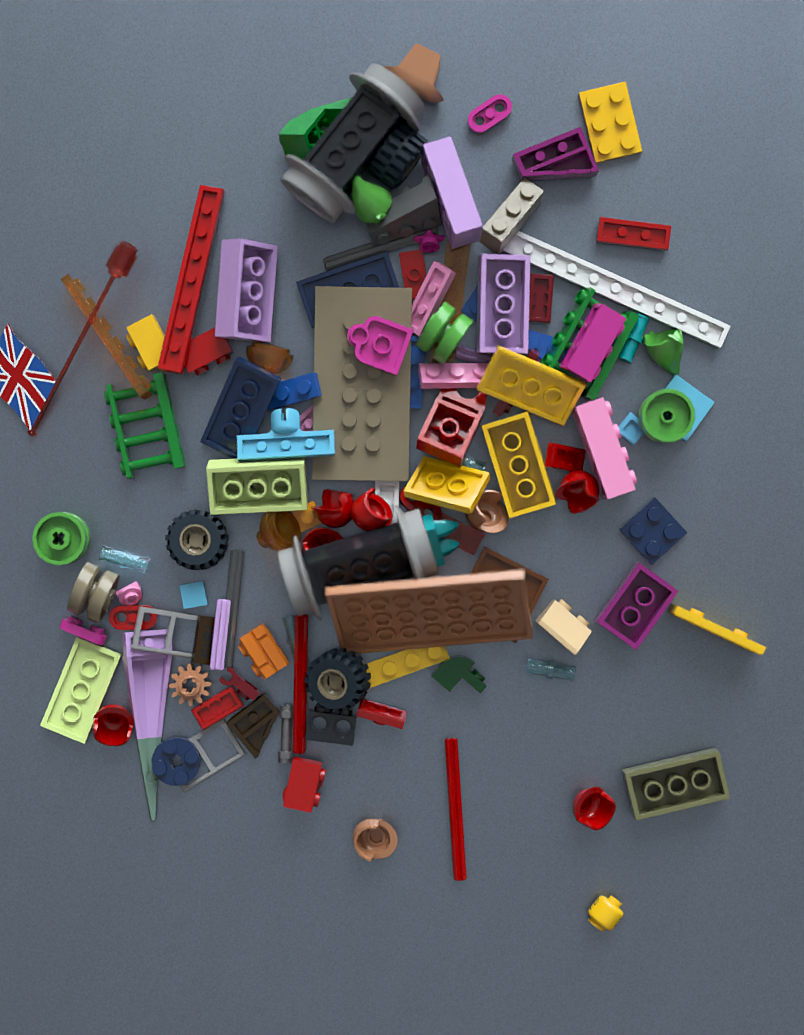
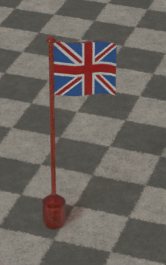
[0,240,139,436]

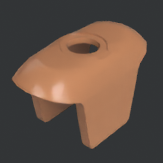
[384,43,444,103]

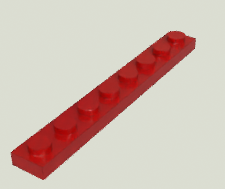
[157,185,225,375]

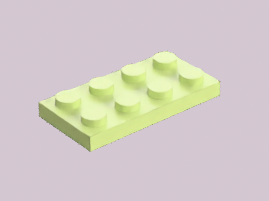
[40,636,122,744]

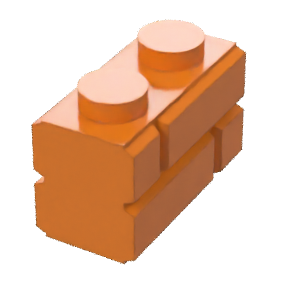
[238,623,290,680]

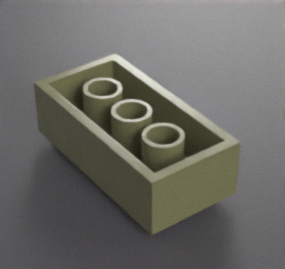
[622,747,730,821]

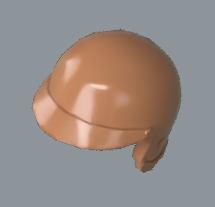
[465,490,509,533]
[352,818,398,861]

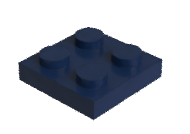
[619,497,687,565]

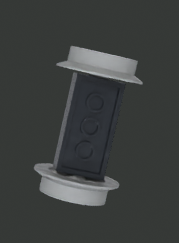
[280,64,424,223]
[278,505,438,620]

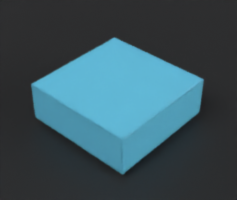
[618,412,644,446]
[179,581,208,609]

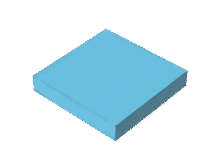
[663,375,715,441]

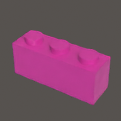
[559,303,626,382]

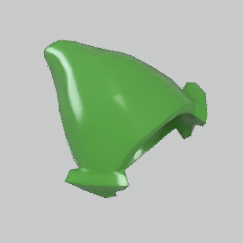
[351,176,392,225]
[642,329,684,375]

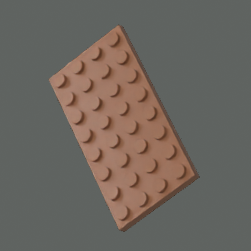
[326,570,533,654]

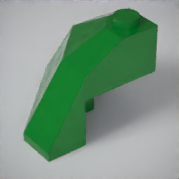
[278,97,352,198]

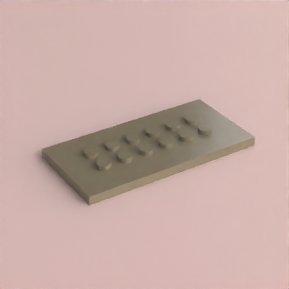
[312,286,412,481]

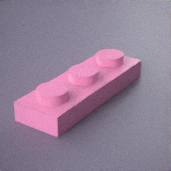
[411,261,456,336]
[418,363,489,389]

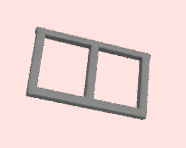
[131,606,198,658]
[169,718,246,792]

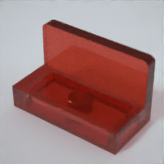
[439,513,485,555]

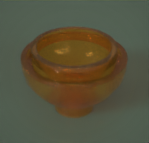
[246,342,294,374]
[257,511,301,552]

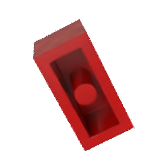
[185,327,234,376]
[283,756,326,813]

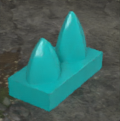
[422,514,460,567]

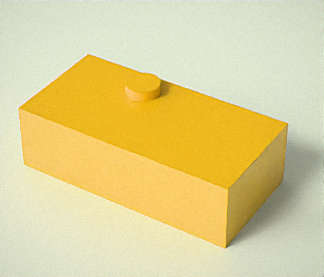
[482,412,557,518]

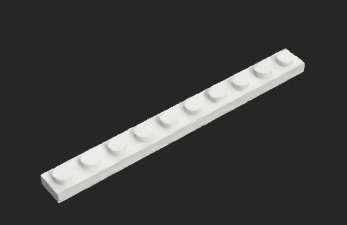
[502,231,730,349]

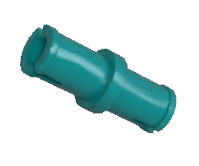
[617,314,649,364]

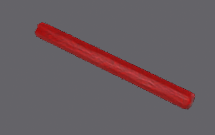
[292,614,308,754]
[445,738,467,881]

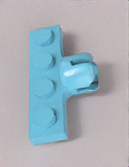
[237,408,335,461]

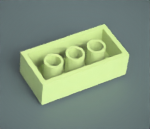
[206,458,308,515]

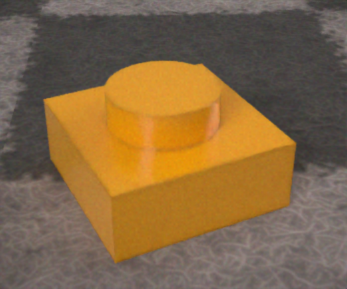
[292,501,321,532]

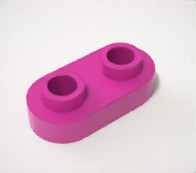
[468,94,512,134]
[59,615,107,645]

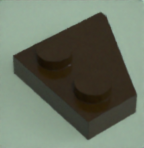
[227,692,280,759]

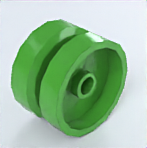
[415,302,473,365]
[638,389,695,443]
[32,512,91,565]

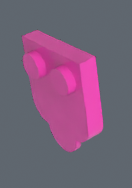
[347,316,414,376]

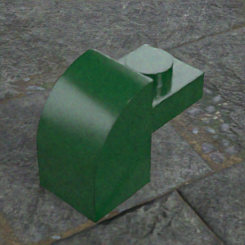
[431,655,487,694]

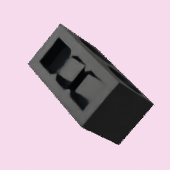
[305,706,357,746]

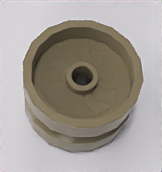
[67,562,120,624]

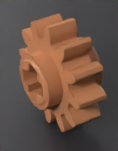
[169,663,212,706]

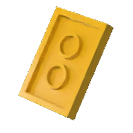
[578,81,642,164]
[404,456,490,514]

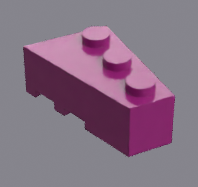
[512,126,599,181]

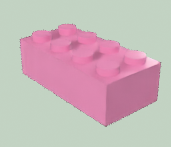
[572,397,637,500]

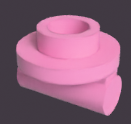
[116,581,142,606]

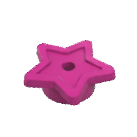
[414,230,445,253]

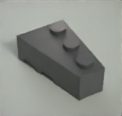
[366,175,442,246]

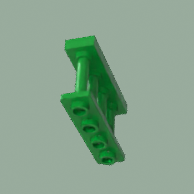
[540,287,639,401]
[104,372,186,479]

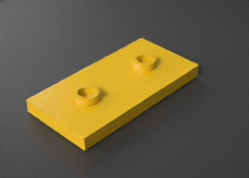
[477,345,586,426]
[668,604,766,655]

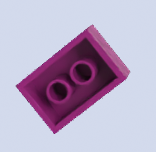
[594,562,679,650]

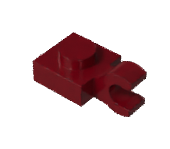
[219,667,261,701]

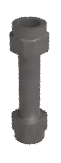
[278,705,293,764]

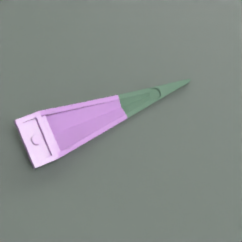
[122,629,173,821]

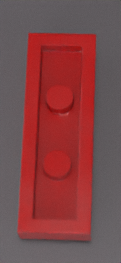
[596,217,671,251]

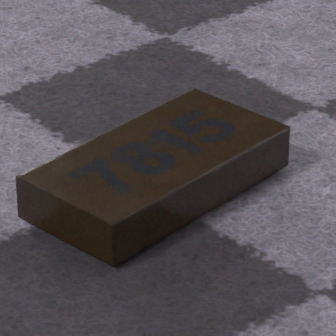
[191,615,215,665]

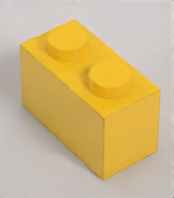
[126,314,165,372]

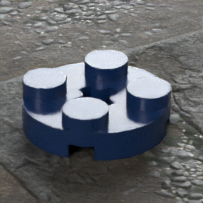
[152,737,200,786]

